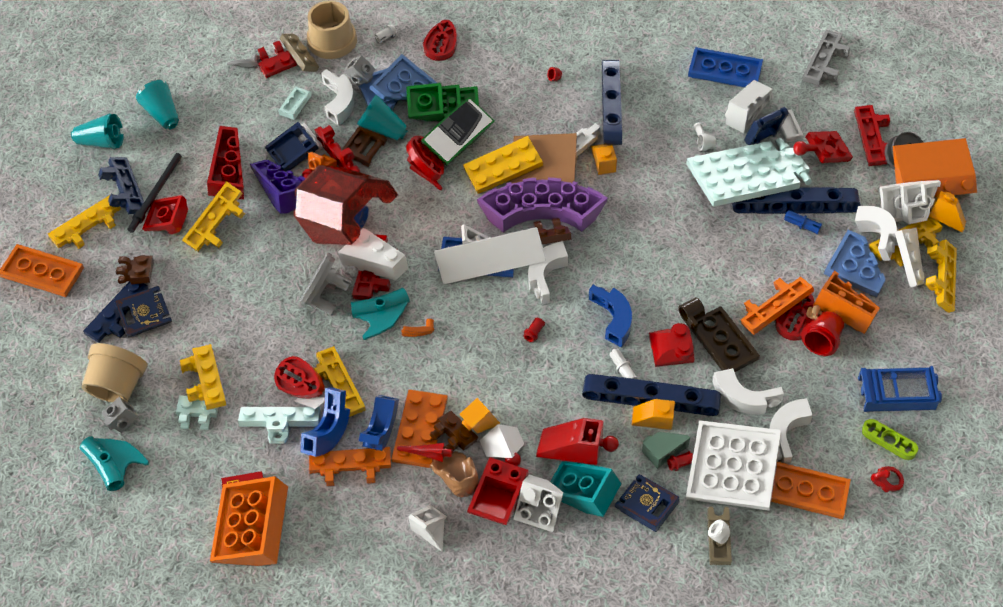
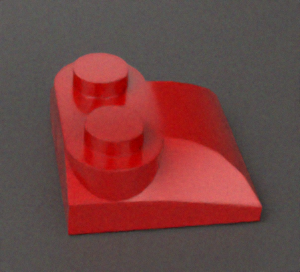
[142,195,188,234]
[649,323,695,367]

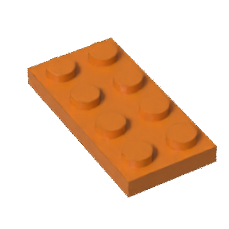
[0,244,84,297]
[391,390,448,468]
[771,462,851,519]

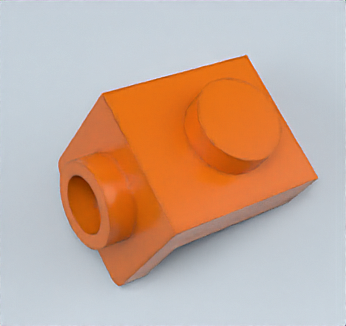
[308,152,337,174]

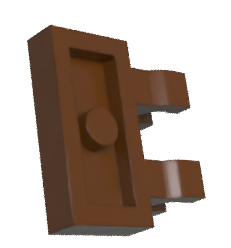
[533,218,572,245]
[116,255,154,284]
[430,411,479,451]

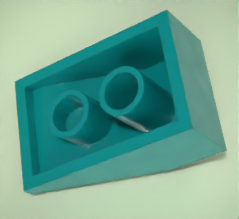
[550,461,622,517]

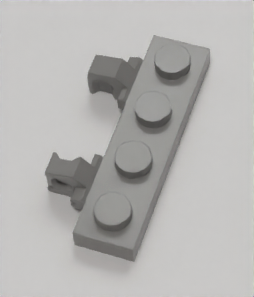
[802,30,850,86]

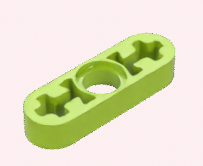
[862,419,918,460]

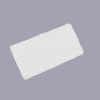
[295,396,325,409]

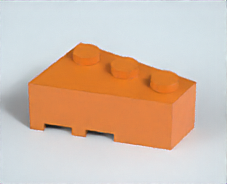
[813,270,880,334]

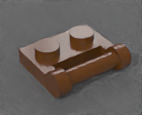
[341,126,387,167]

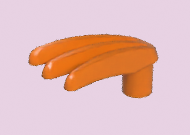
[401,319,435,337]

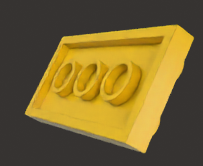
[463,136,543,194]

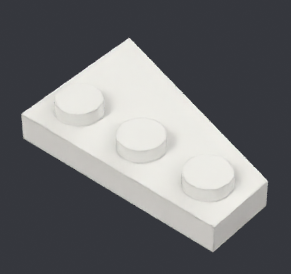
[895,228,925,287]

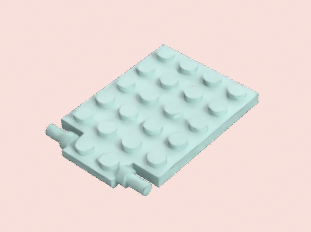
[686,138,812,207]

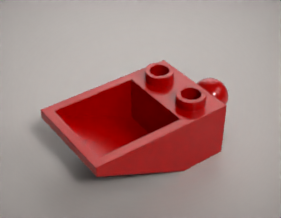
[536,418,619,465]
[467,453,529,526]

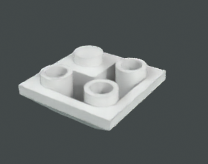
[513,475,563,532]

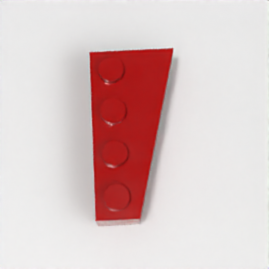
[207,126,244,199]

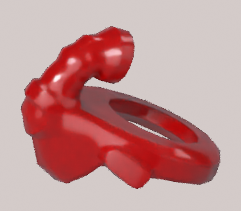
[871,466,904,492]

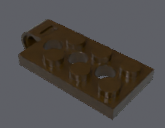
[678,297,760,372]

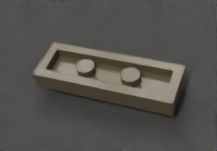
[280,33,319,72]

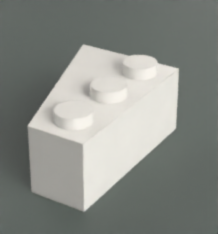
[725,80,772,133]
[338,228,408,281]

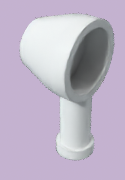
[693,122,716,151]

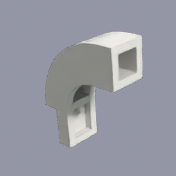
[321,69,354,126]
[855,206,899,261]
[528,241,568,305]
[712,368,784,415]
[769,398,813,465]

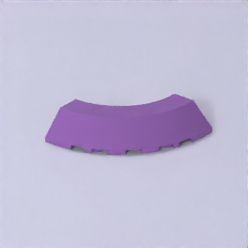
[477,178,608,233]

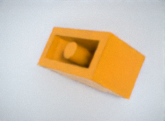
[591,144,617,175]
[929,191,966,233]
[460,398,500,434]
[632,399,675,430]

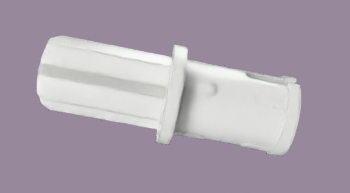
[609,349,638,379]

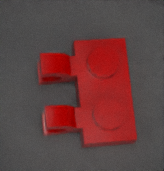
[257,41,297,78]

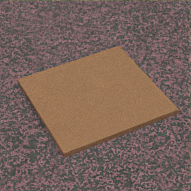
[510,133,577,184]

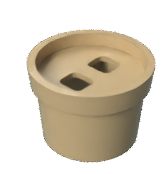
[307,1,357,59]
[81,343,148,402]

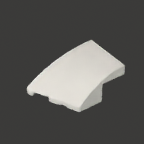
[880,180,941,224]

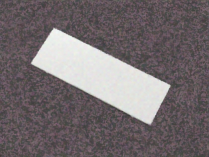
[434,227,546,285]

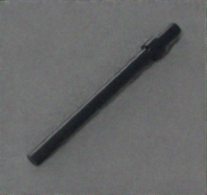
[127,153,182,233]

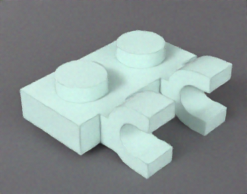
[176,395,218,430]

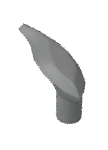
[227,54,259,67]

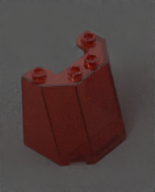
[294,165,398,245]

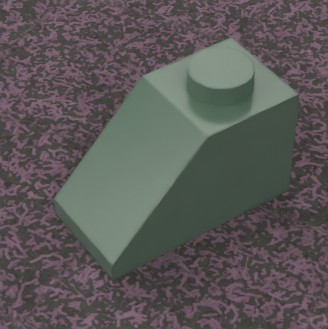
[642,432,690,469]

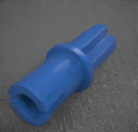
[784,211,822,235]

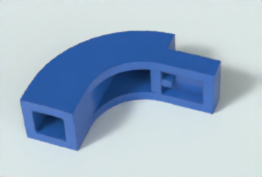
[589,284,632,348]
[300,387,350,457]
[359,395,399,451]

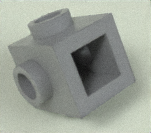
[343,55,376,86]
[102,397,139,433]

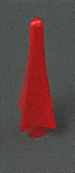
[407,156,443,190]
[397,443,453,462]

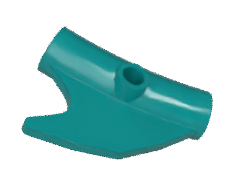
[351,287,410,340]
[79,436,149,491]

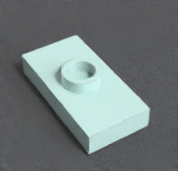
[278,86,311,120]

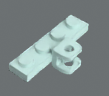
[238,407,321,444]

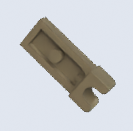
[707,506,732,565]

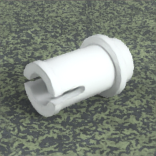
[374,24,397,44]

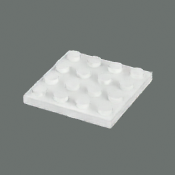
[686,420,781,510]

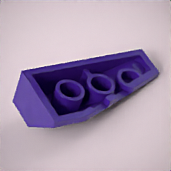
[250,159,313,214]

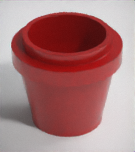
[801,311,844,356]

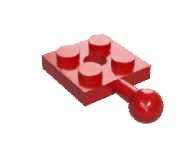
[793,131,853,163]

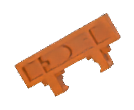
[741,277,814,335]
[309,447,391,486]

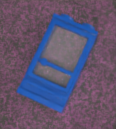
[858,366,942,412]

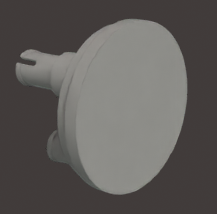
[299,253,351,316]

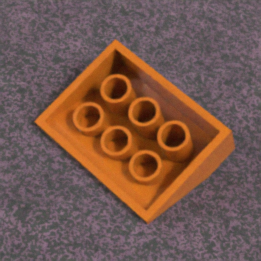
[893,138,977,197]
[210,476,288,566]

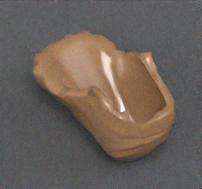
[430,451,479,498]

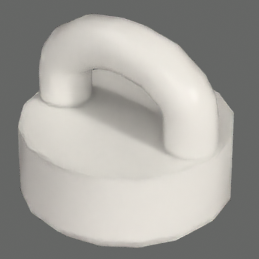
[708,520,730,544]

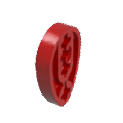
[423,20,457,61]
[406,136,444,181]
[775,294,815,341]
[274,356,325,399]

